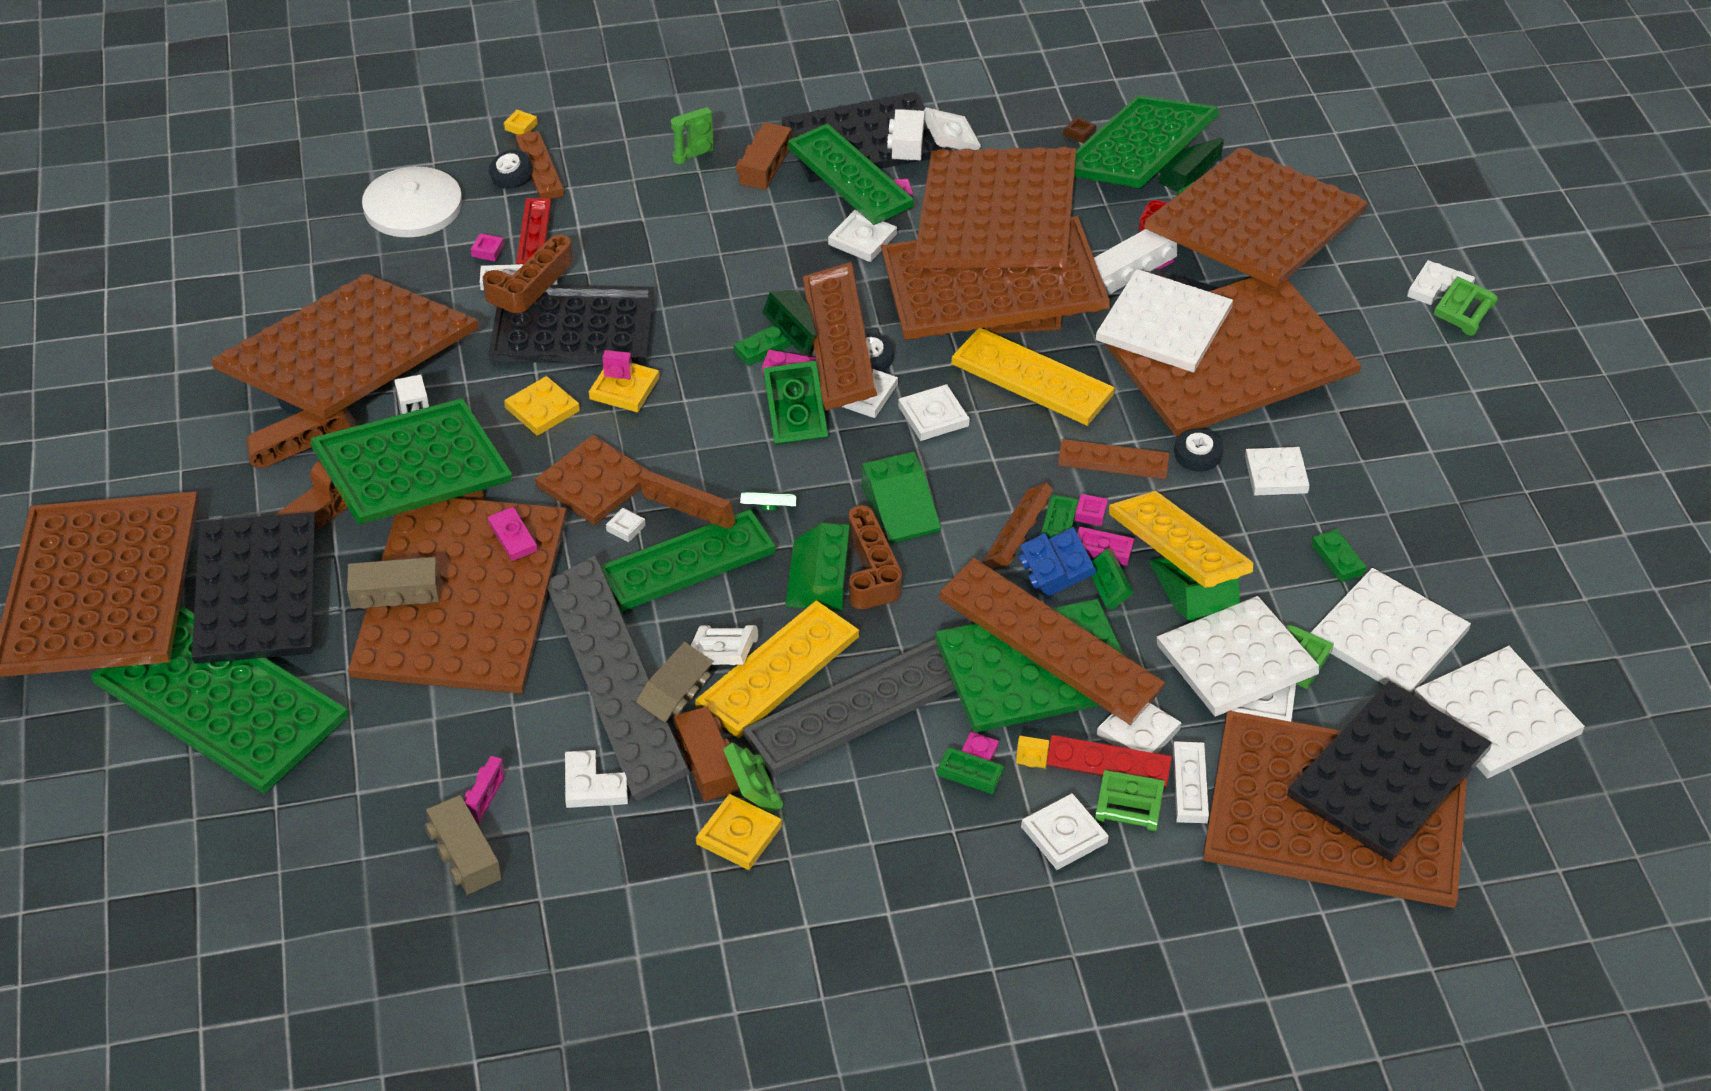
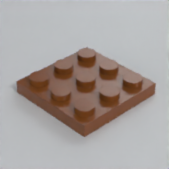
[535,435,647,526]

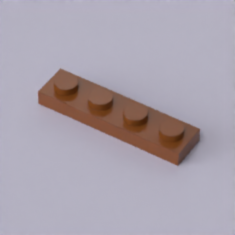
[515,131,564,199]
[1058,439,1170,479]
[638,470,736,529]
[982,482,1053,569]

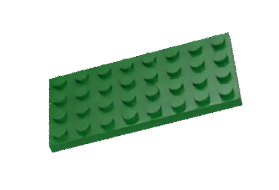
[91,605,349,794]

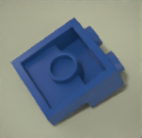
[1018,527,1097,598]

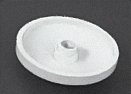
[362,167,462,237]

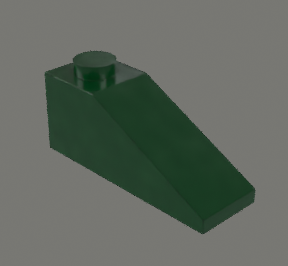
[1158,138,1224,192]
[762,290,817,356]

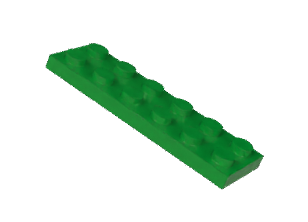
[788,123,914,225]
[601,509,776,612]

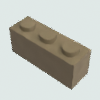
[347,557,439,609]
[636,641,713,722]
[424,795,501,895]

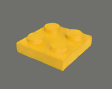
[589,363,659,412]
[504,376,580,436]
[696,794,782,870]

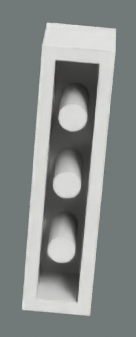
[1094,229,1177,295]

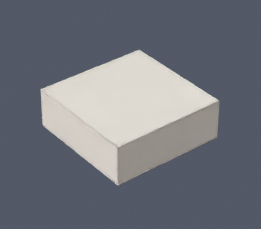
[606,508,646,542]

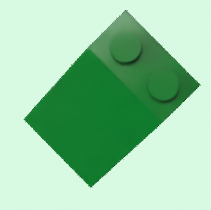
[763,361,828,445]
[862,452,941,544]
[1150,557,1240,621]

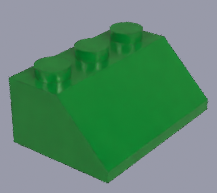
[786,523,850,611]

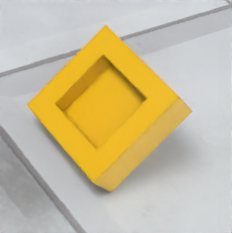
[504,110,538,135]
[1016,736,1050,768]

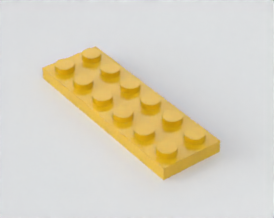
[951,328,1115,426]
[1109,491,1253,588]
[695,600,859,739]

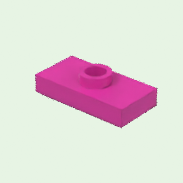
[487,507,537,562]

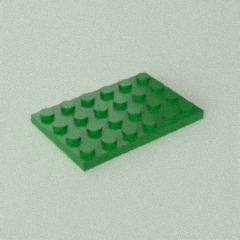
[1075,95,1219,188]
[310,398,512,525]
[934,599,1124,733]

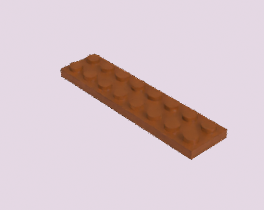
[803,262,878,410]
[938,558,1165,726]

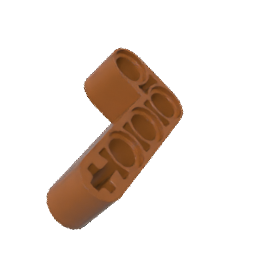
[482,235,573,313]
[246,407,357,468]
[275,461,348,531]
[848,505,902,609]

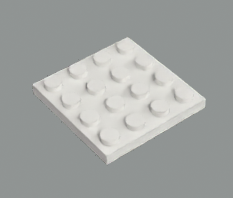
[1096,269,1233,372]
[1311,568,1471,694]
[1157,596,1319,717]
[1414,646,1585,779]

